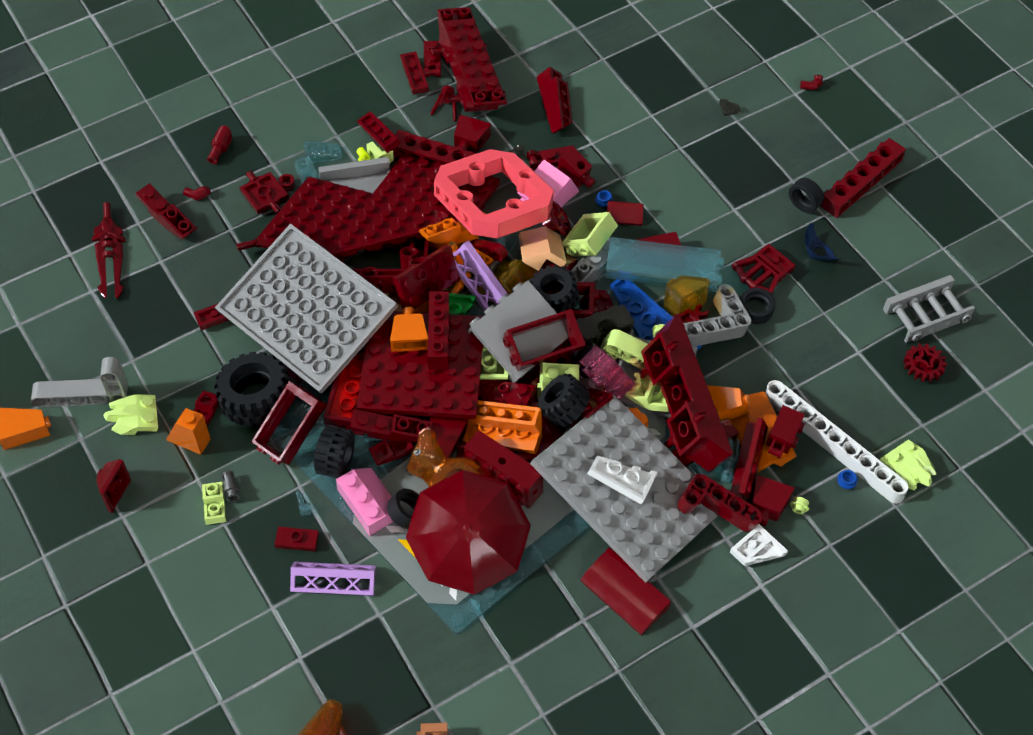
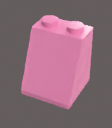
[517,160,579,209]

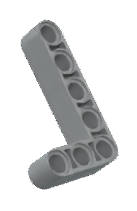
[683,284,751,346]
[31,357,128,407]

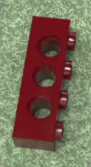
[428,291,450,370]

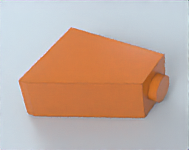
[707,385,751,422]
[0,408,52,450]
[166,408,211,455]

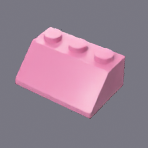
[336,468,393,536]

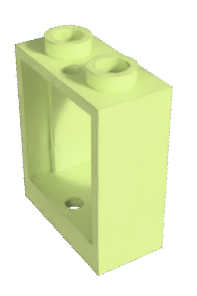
[562,212,618,257]

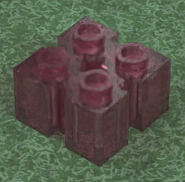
[579,345,635,400]

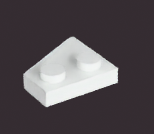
[730,524,788,566]

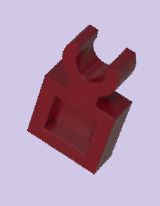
[679,304,709,323]

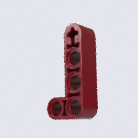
[677,474,763,532]

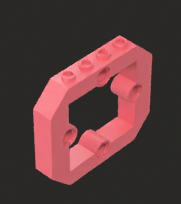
[434,149,554,239]

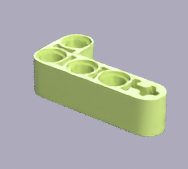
[600,329,648,370]

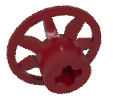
[542,201,571,237]

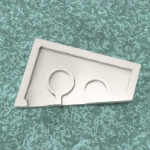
[587,456,658,504]

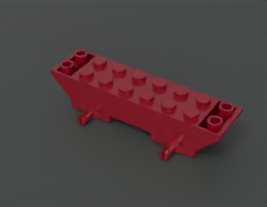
[431,7,507,112]
[639,314,733,472]

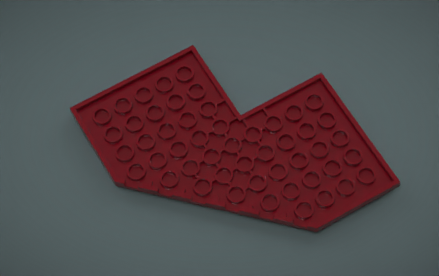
[257,155,500,258]

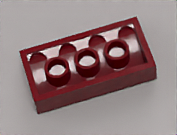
[580,547,671,636]

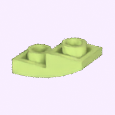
[202,482,226,525]

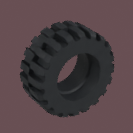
[214,352,291,427]

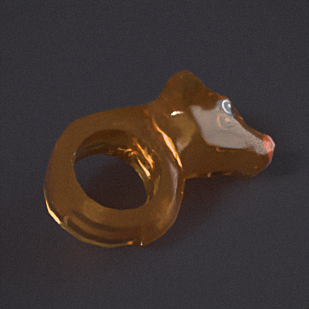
[407,427,481,487]

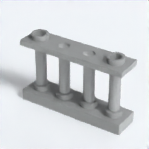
[883,275,975,343]

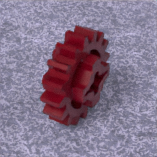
[903,343,947,382]

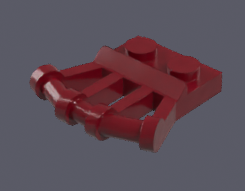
[731,243,795,295]

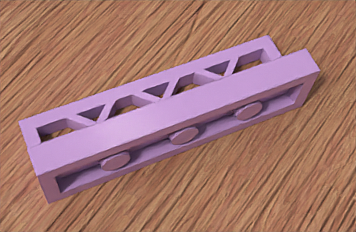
[453,241,508,311]
[290,562,377,595]

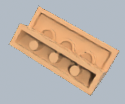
[518,226,566,271]

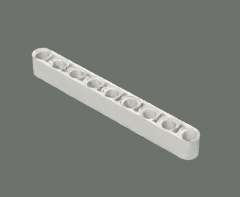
[766,380,908,504]

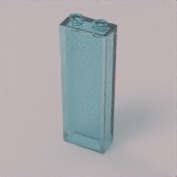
[605,237,724,291]

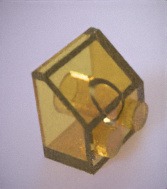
[664,275,710,316]

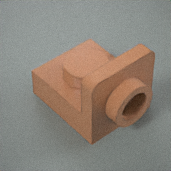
[417,723,448,735]

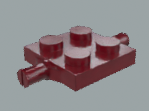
[239,170,289,214]

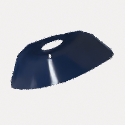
[805,223,842,261]

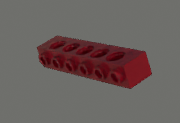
[393,130,493,176]
[820,138,906,218]

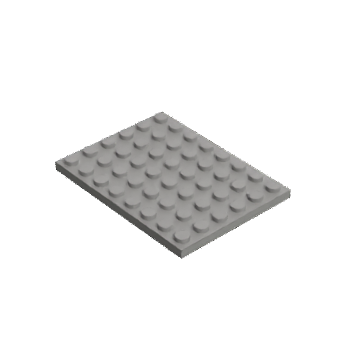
[215,224,398,394]
[530,394,719,583]

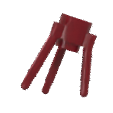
[430,85,457,122]

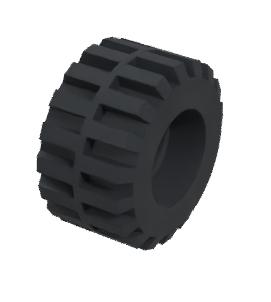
[530,265,579,313]
[537,373,590,428]
[314,425,355,478]

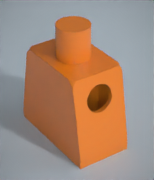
[390,307,428,352]

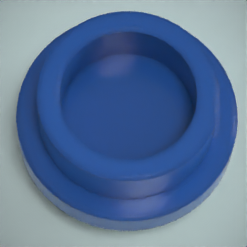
[595,190,613,207]
[837,470,858,489]

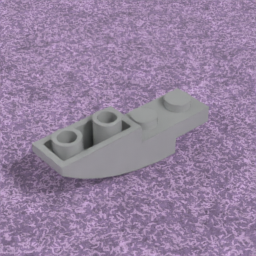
[571,238,621,282]

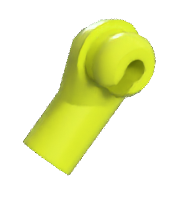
[356,147,371,161]

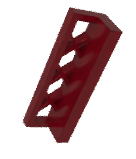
[730,418,768,501]

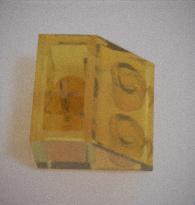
[494,259,537,295]

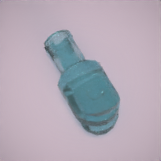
[721,438,740,483]

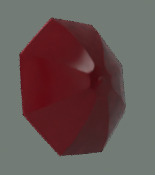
[406,470,531,595]

